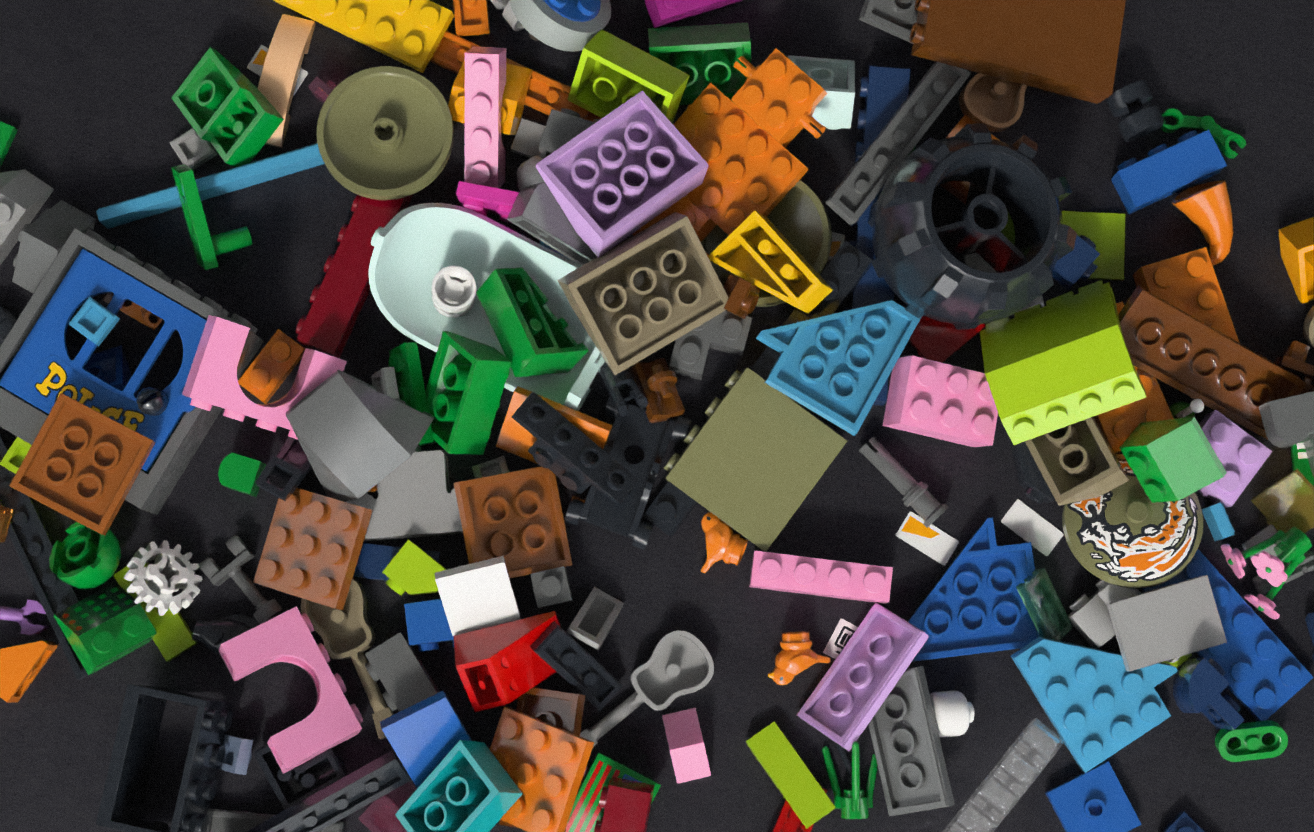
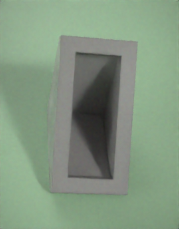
[567,587,624,650]

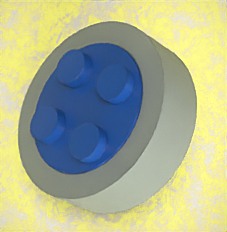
[509,0,611,52]

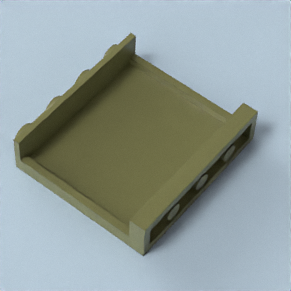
[663,367,847,552]

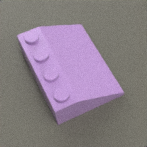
[536,91,709,258]

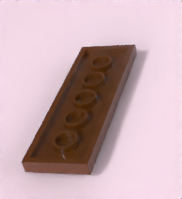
[1118,286,1308,440]

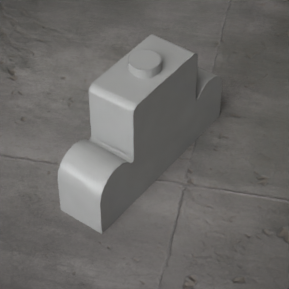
[347,446,463,542]

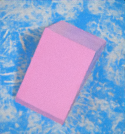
[662,708,711,784]

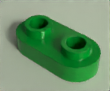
[1215,720,1288,762]

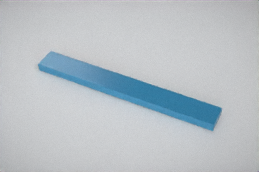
[96,143,325,229]

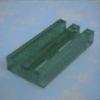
[1016,568,1073,641]

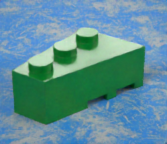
[476,267,589,378]

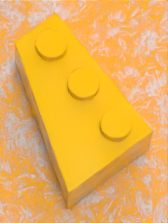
[708,210,833,314]

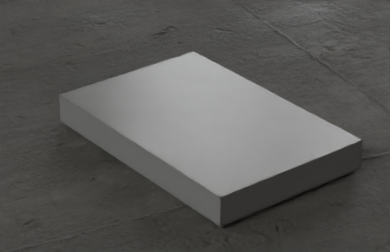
[1107,575,1227,671]

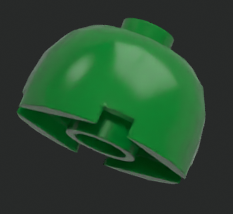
[49,522,121,589]

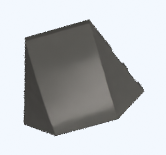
[286,370,434,501]

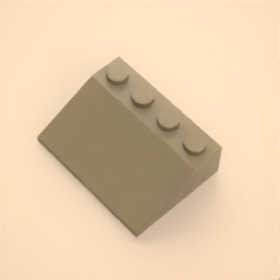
[558,212,729,375]

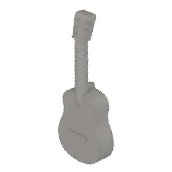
[580,630,714,747]

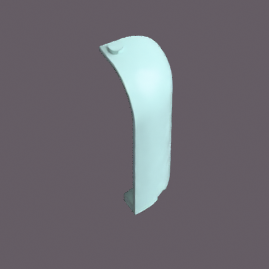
[368,203,606,411]

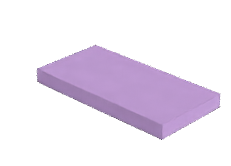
[797,602,929,751]

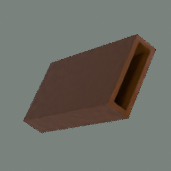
[909,0,1126,104]

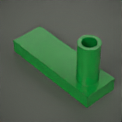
[171,164,252,270]

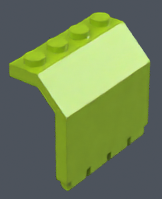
[980,280,1147,445]

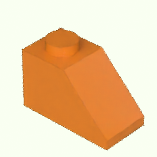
[0,641,58,702]

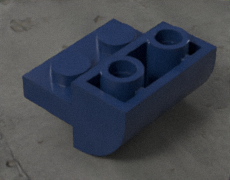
[1173,658,1244,730]

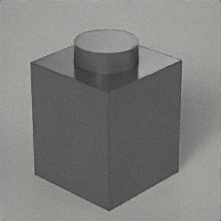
[530,566,574,609]

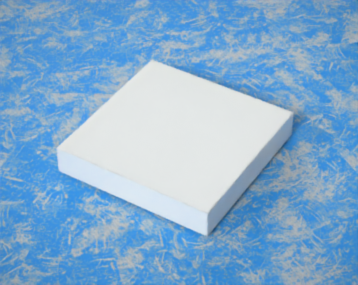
[435,556,520,636]

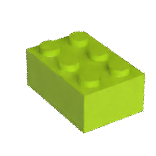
[568,29,690,124]

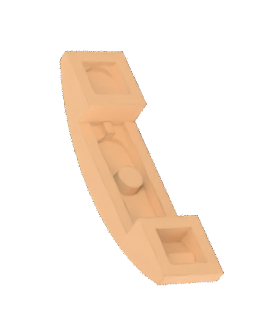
[258,14,316,148]

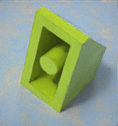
[382,540,447,596]

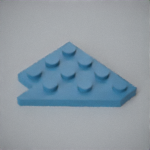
[756,300,921,436]
[1011,637,1178,773]

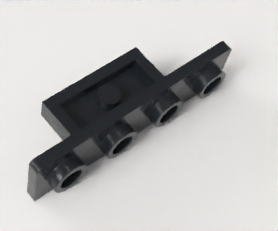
[511,392,638,506]

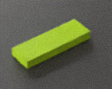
[114,562,198,662]
[746,721,836,829]

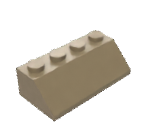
[1025,416,1129,506]

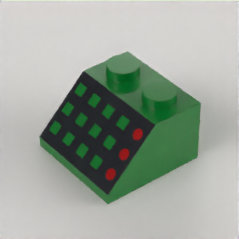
[54,582,157,675]

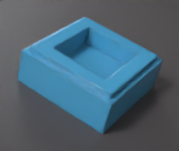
[69,297,120,346]
[1202,502,1235,541]

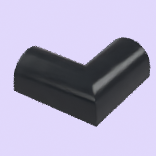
[253,744,349,810]

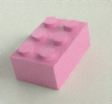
[882,355,998,447]

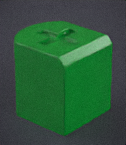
[218,453,266,497]

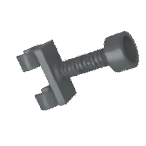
[198,535,284,624]

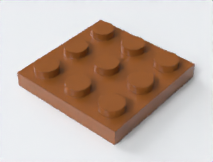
[9,393,156,535]
[454,466,572,578]
[253,488,373,610]

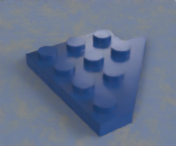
[907,517,1045,662]

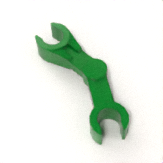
[1161,108,1246,159]

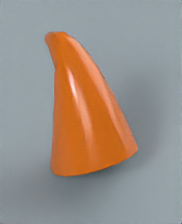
[1171,180,1233,266]

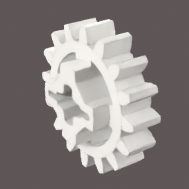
[124,540,202,616]

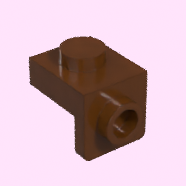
[723,274,761,319]

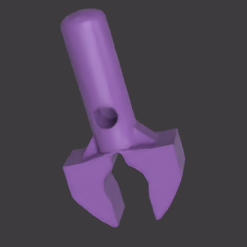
[0,600,49,636]

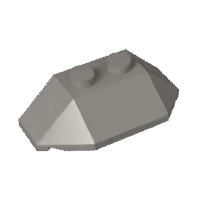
[0,170,54,265]

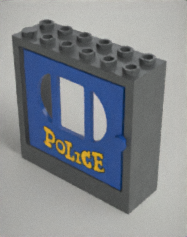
[0,228,263,515]

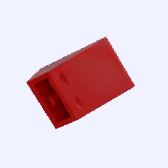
[454,611,561,712]

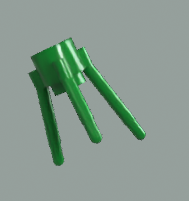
[822,741,878,819]

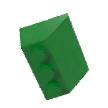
[648,22,751,105]
[425,331,512,455]

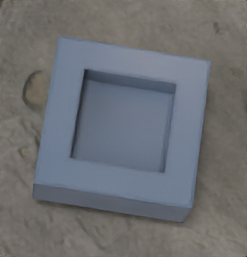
[218,734,253,775]

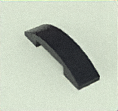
[255,437,312,501]

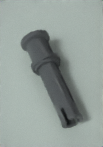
[859,436,949,528]

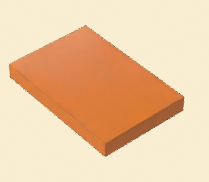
[496,386,612,464]

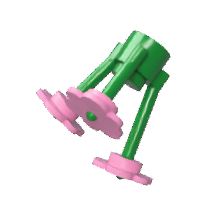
[1221,527,1312,620]

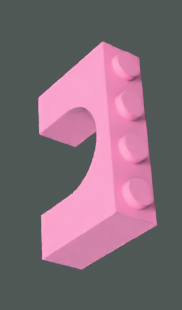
[182,315,347,439]
[219,606,363,774]

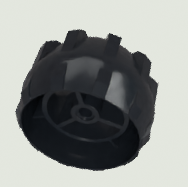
[868,123,1077,330]

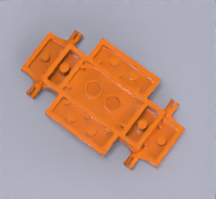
[632,48,828,256]

